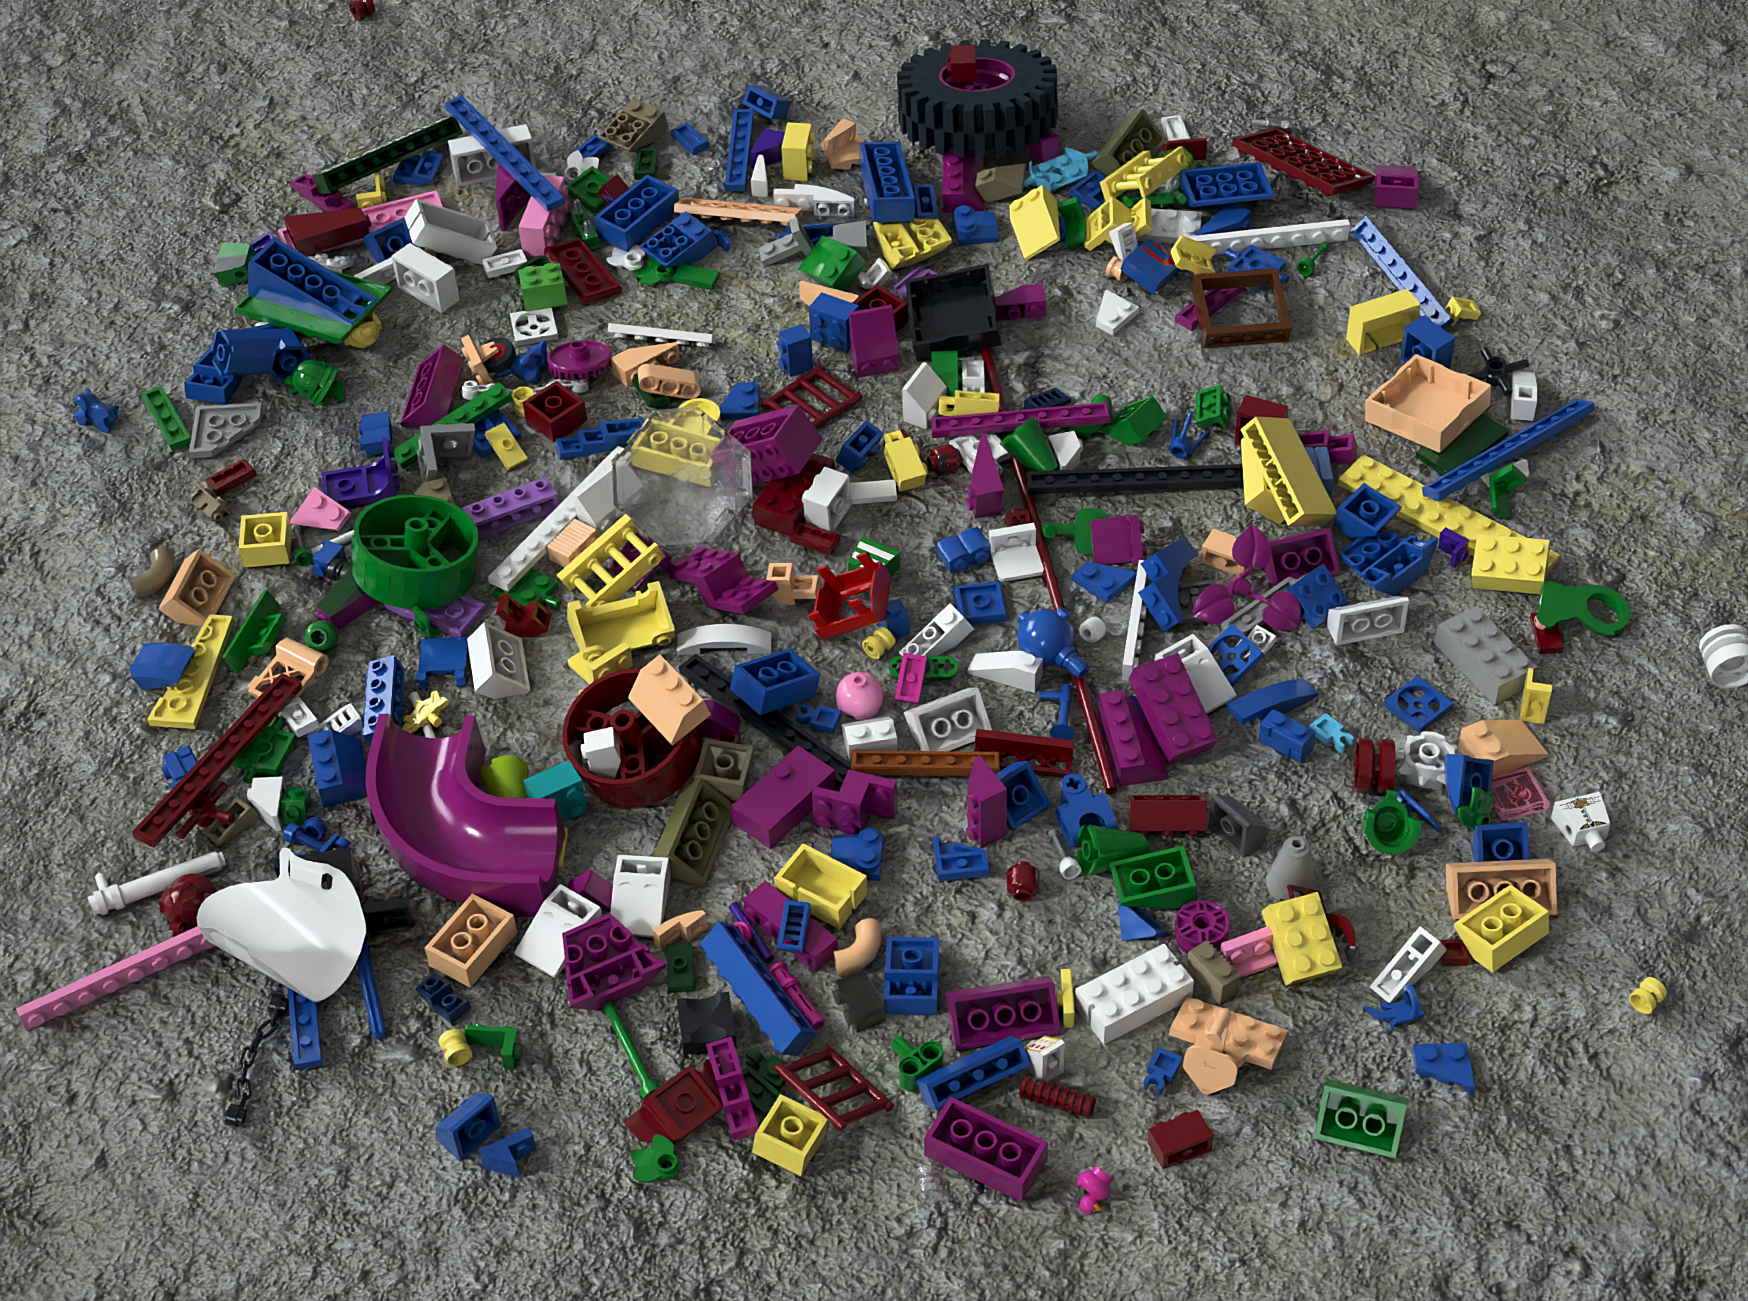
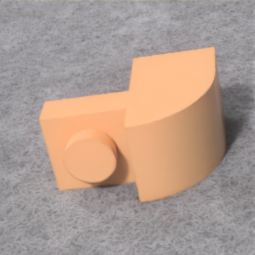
[766,563,819,605]

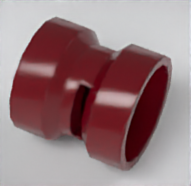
[349,0,375,20]

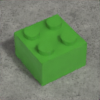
[518,263,567,311]

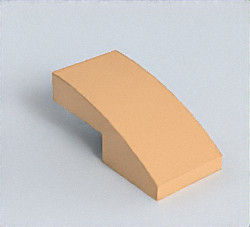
[653,910,708,951]

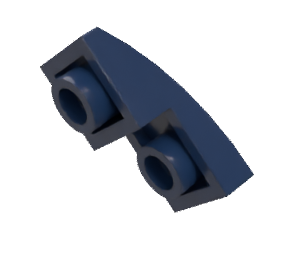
[415,973,471,1023]

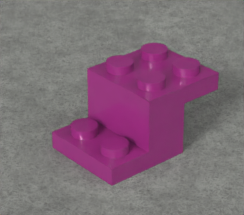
[812,770,898,834]

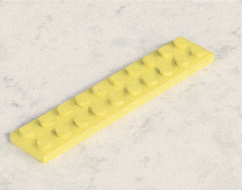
[1337,454,1560,573]

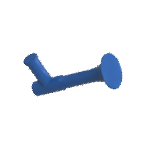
[1039,684,1075,740]

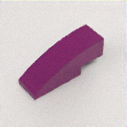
[1297,430,1358,463]

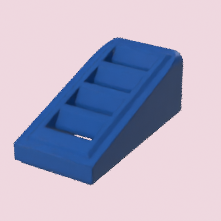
[777,900,811,953]

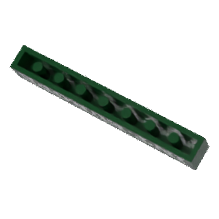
[312,116,463,194]

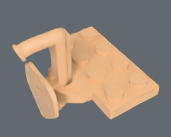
[1169,996,1288,1095]

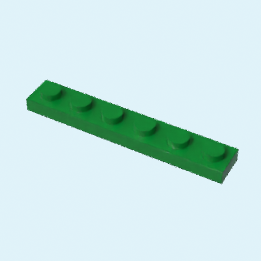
[393,382,513,469]

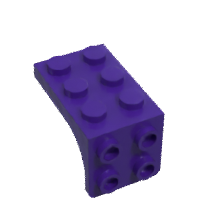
[321,437,400,507]

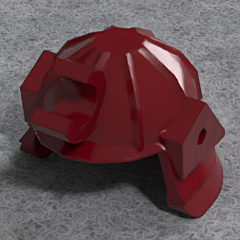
[159,874,218,937]

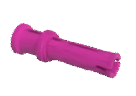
[769,962,826,1031]

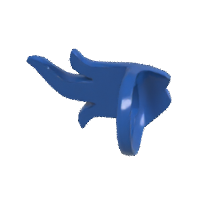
[1363,984,1425,1030]

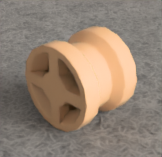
[1106,257,1128,282]

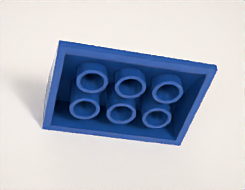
[1179,162,1274,207]

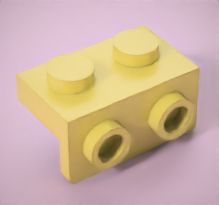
[1170,236,1216,274]

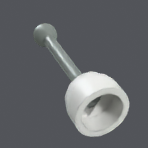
[1048,828,1081,880]

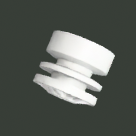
[1699,624,1748,689]

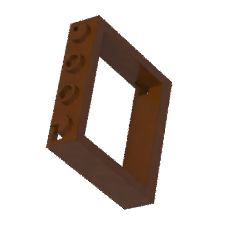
[1191,268,1292,348]

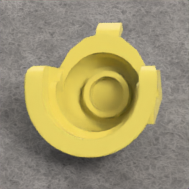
[344,310,382,348]

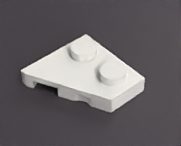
[1096,290,1139,335]

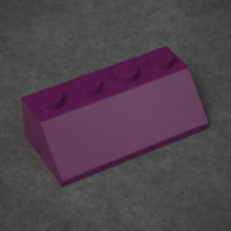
[943,148,984,213]
[400,344,464,428]
[1098,690,1168,787]
[945,976,1061,1050]

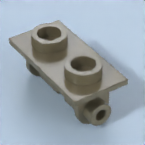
[190,482,232,521]

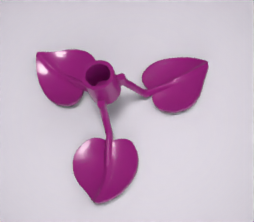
[1192,525,1302,630]

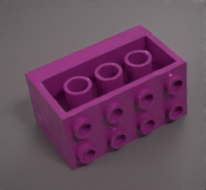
[711,405,823,489]

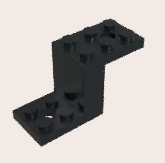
[273,847,415,933]

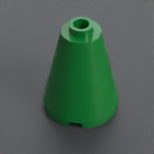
[1000,417,1059,471]
[1077,825,1150,875]

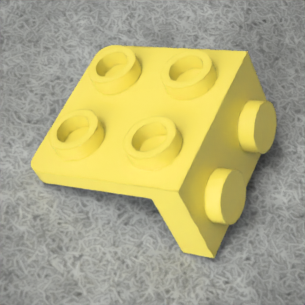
[568,642,633,685]

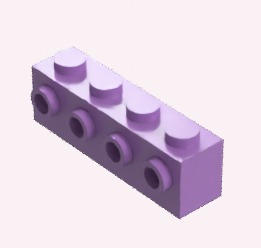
[463,477,559,539]

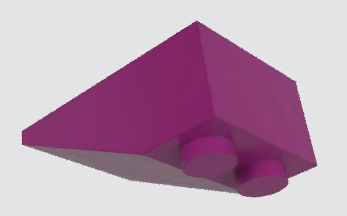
[495,164,531,231]
[849,305,899,378]
[966,433,1004,519]

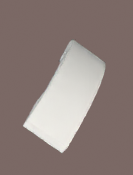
[677,624,772,655]

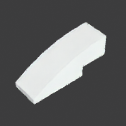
[962,360,985,393]

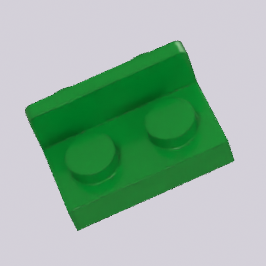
[1195,385,1231,430]

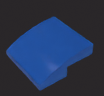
[393,150,444,185]
[1068,169,1127,210]
[472,409,521,458]

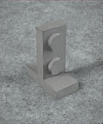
[759,217,814,267]

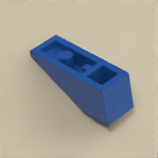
[1195,203,1252,236]

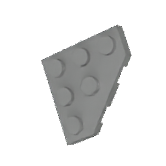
[189,403,263,458]

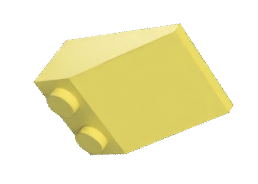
[1009,185,1060,260]

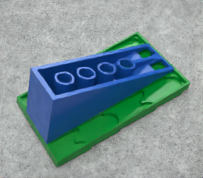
[235,237,392,344]

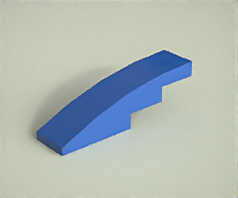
[555,418,645,460]
[1227,678,1318,725]

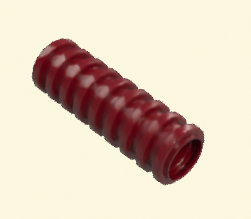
[1019,1075,1096,1119]

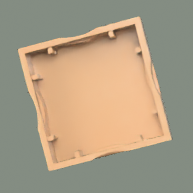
[1365,354,1491,453]

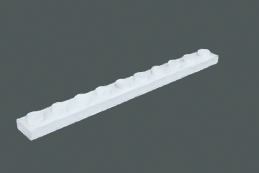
[488,446,631,591]

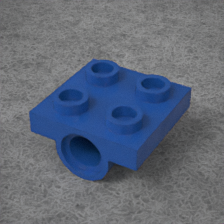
[1286,564,1349,628]

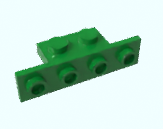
[222,590,287,673]

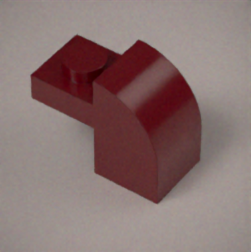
[496,593,552,638]

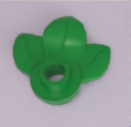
[634,257,674,285]
[1457,787,1494,831]
[630,1134,681,1183]

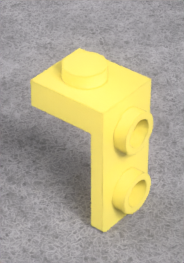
[356,172,387,209]

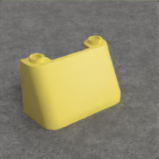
[567,581,675,662]

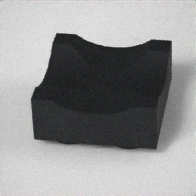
[676,991,737,1055]

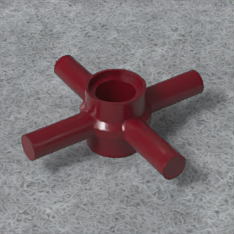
[176,782,234,839]

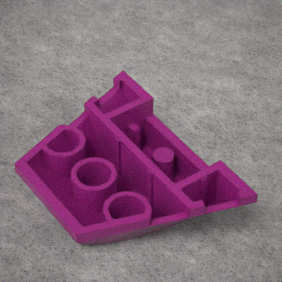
[562,913,666,1010]

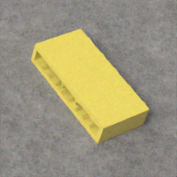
[1240,417,1337,527]

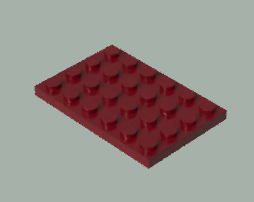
[1231,128,1375,196]

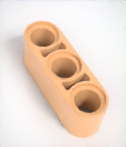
[638,364,701,399]

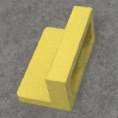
[1519,668,1552,724]

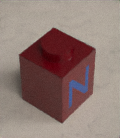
[597,174,630,206]

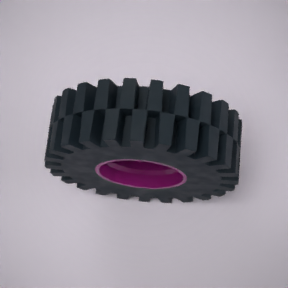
[897,39,1058,157]

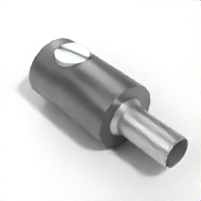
[1254,116,1293,133]

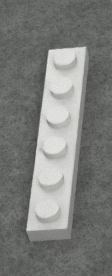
[1122,560,1151,681]

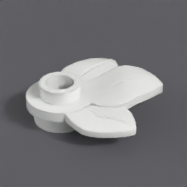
[564,150,599,183]
[606,245,645,271]

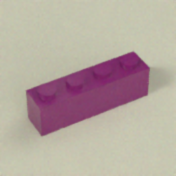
[743,880,838,972]

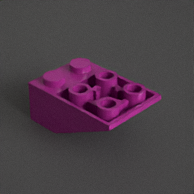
[1374,165,1419,209]

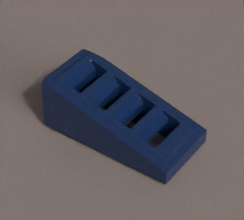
[1024,388,1071,410]

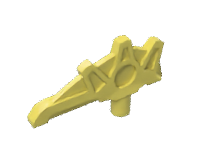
[402,690,450,734]

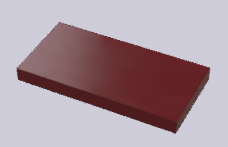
[544,238,622,304]

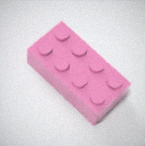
[519,174,571,259]

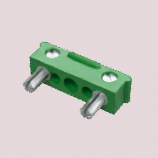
[568,199,600,250]

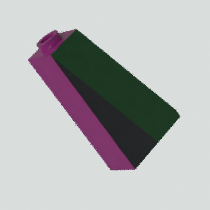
[316,567,380,630]

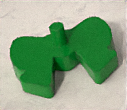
[319,381,346,407]

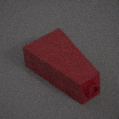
[284,208,371,256]

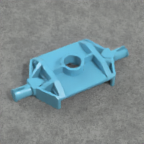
[1023,147,1098,192]

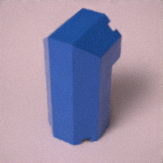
[211,328,311,382]

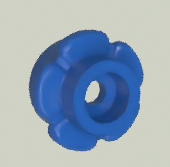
[303,818,327,840]

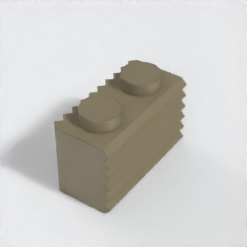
[1186,941,1240,1004]

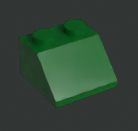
[1101,396,1167,446]

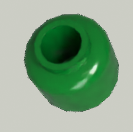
[305,620,339,652]

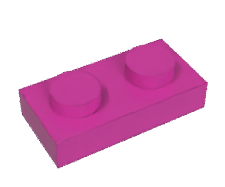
[895,652,927,705]

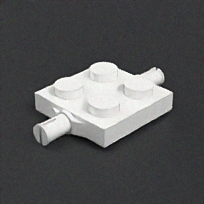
[949,433,1010,474]

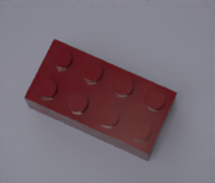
[753,453,835,536]

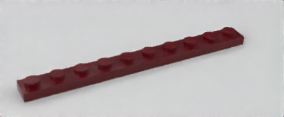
[132,673,302,848]

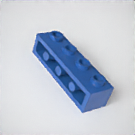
[362,655,405,745]
[916,1036,1031,1110]

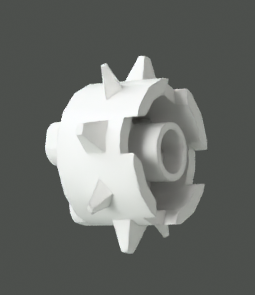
[1395,731,1458,790]

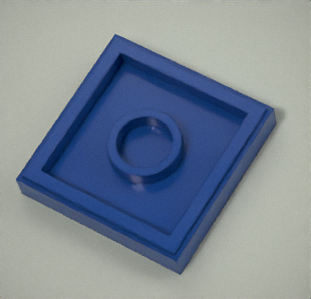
[954,581,1007,625]

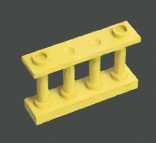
[1100,146,1188,201]
[557,514,665,607]

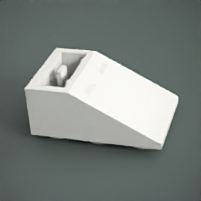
[1155,634,1237,714]
[610,855,671,938]
[514,884,602,978]

